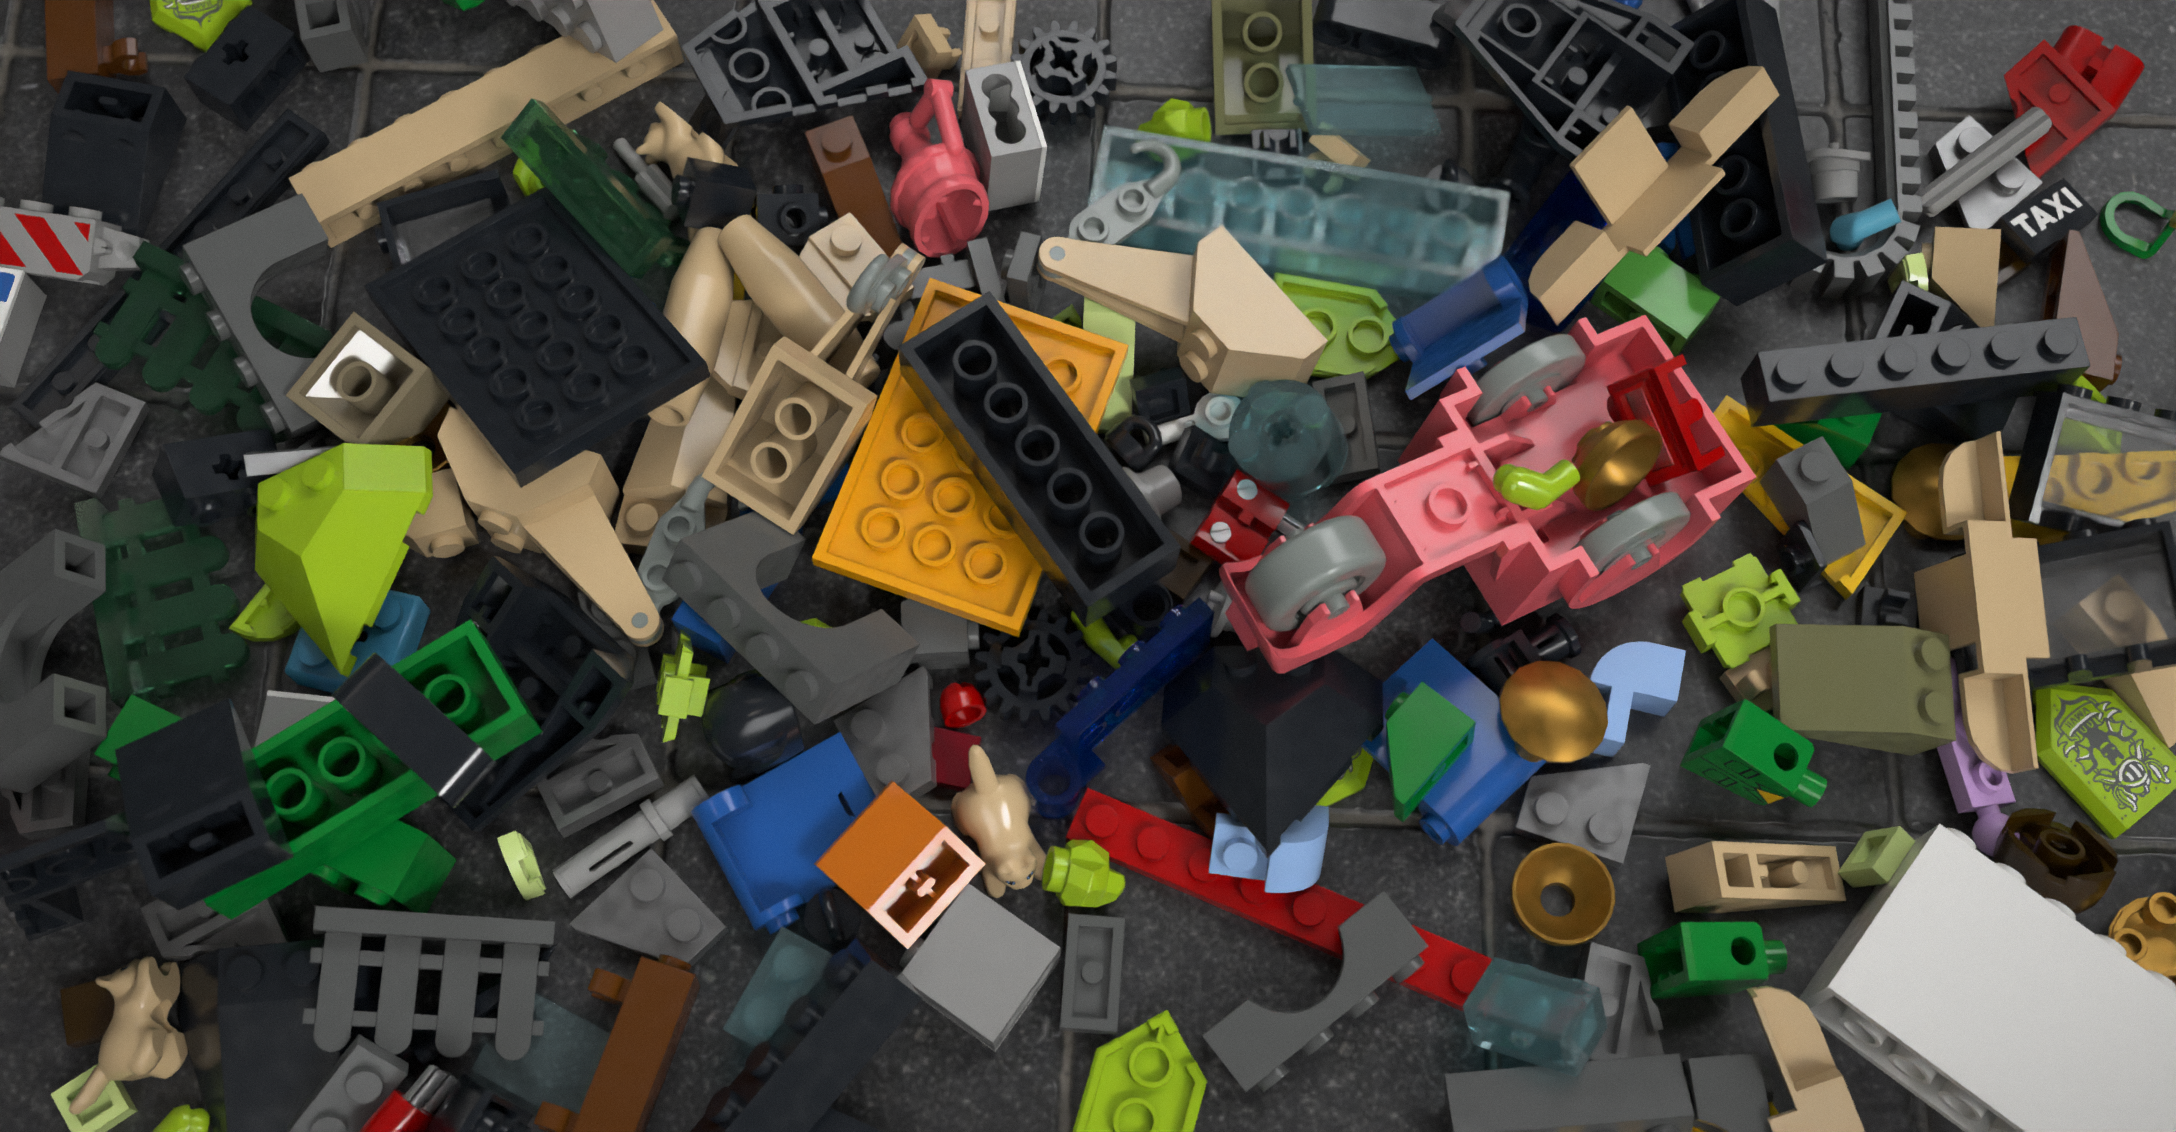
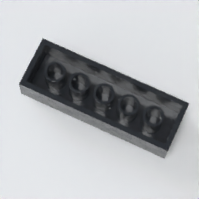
[1666,0,1828,306]
[898,291,1181,628]

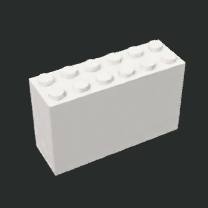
[1799,824,2176,1132]

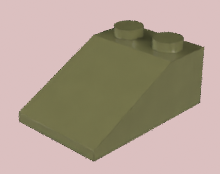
[1210,0,1315,136]
[1769,624,1956,756]

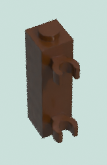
[45,0,148,95]
[533,954,701,1132]

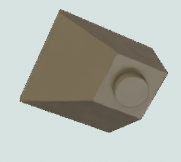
[285,312,449,445]

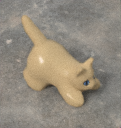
[636,102,738,243]
[951,745,1046,898]
[69,956,188,1115]

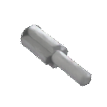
[613,138,680,222]

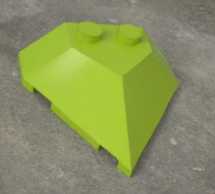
[255,443,433,678]

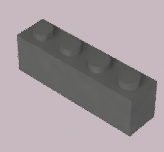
[1444,1053,1694,1132]

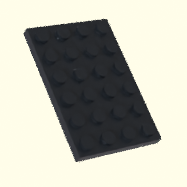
[364,186,711,488]

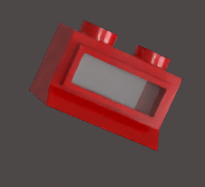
[1606,354,1726,487]

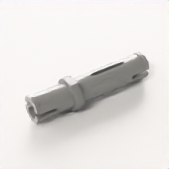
[552,774,710,898]

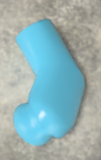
[1829,198,1902,251]

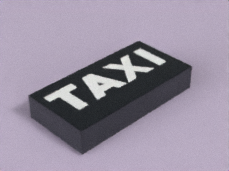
[1991,178,2098,264]

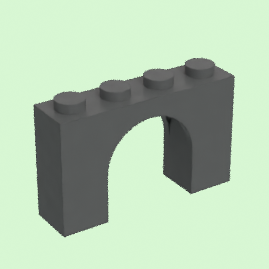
[178,193,384,440]
[662,511,920,725]
[0,529,106,794]

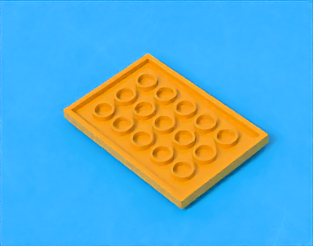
[812,278,1129,637]

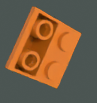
[814,781,985,949]

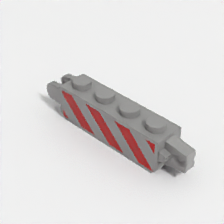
[0,197,149,286]

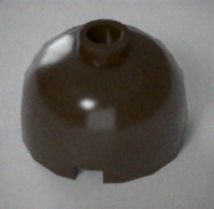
[1993,808,2118,915]

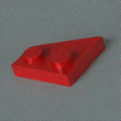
[2004,39,2116,179]

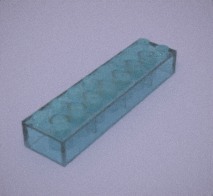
[1087,125,1510,301]

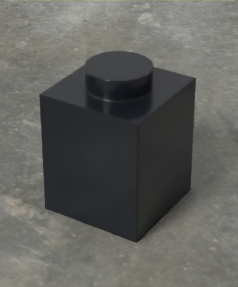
[671,157,757,230]

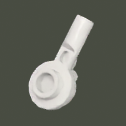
[1143,393,1246,445]

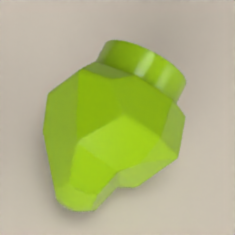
[1137,98,1211,158]
[1042,839,1125,908]

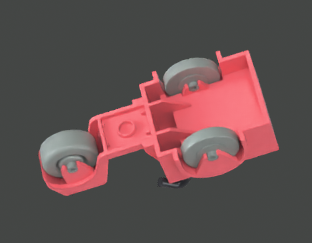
[1219,314,1756,674]

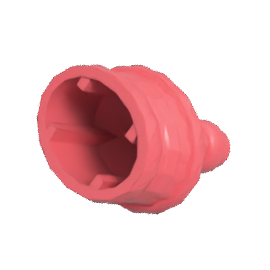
[889,78,989,258]

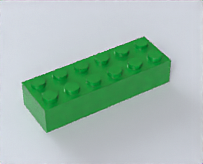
[203,619,542,920]
[94,694,457,913]

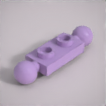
[1937,657,2020,856]

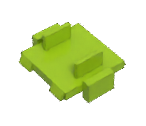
[1680,553,1801,669]
[656,629,710,742]

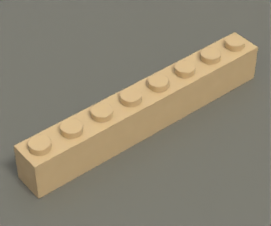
[288,0,685,248]

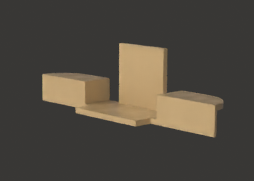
[1528,66,1779,326]
[1914,431,2050,774]
[1746,986,1865,1132]

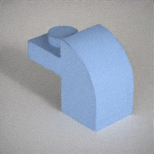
[1588,641,1686,758]
[1209,805,1329,893]

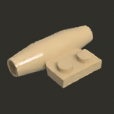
[718,212,914,388]
[648,227,784,427]

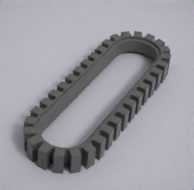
[1764,0,1923,299]

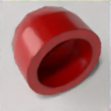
[939,682,986,728]

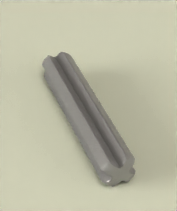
[1917,107,2052,217]

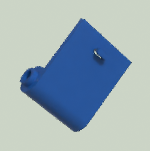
[1389,255,1529,400]
[1361,638,1547,846]
[691,732,876,935]

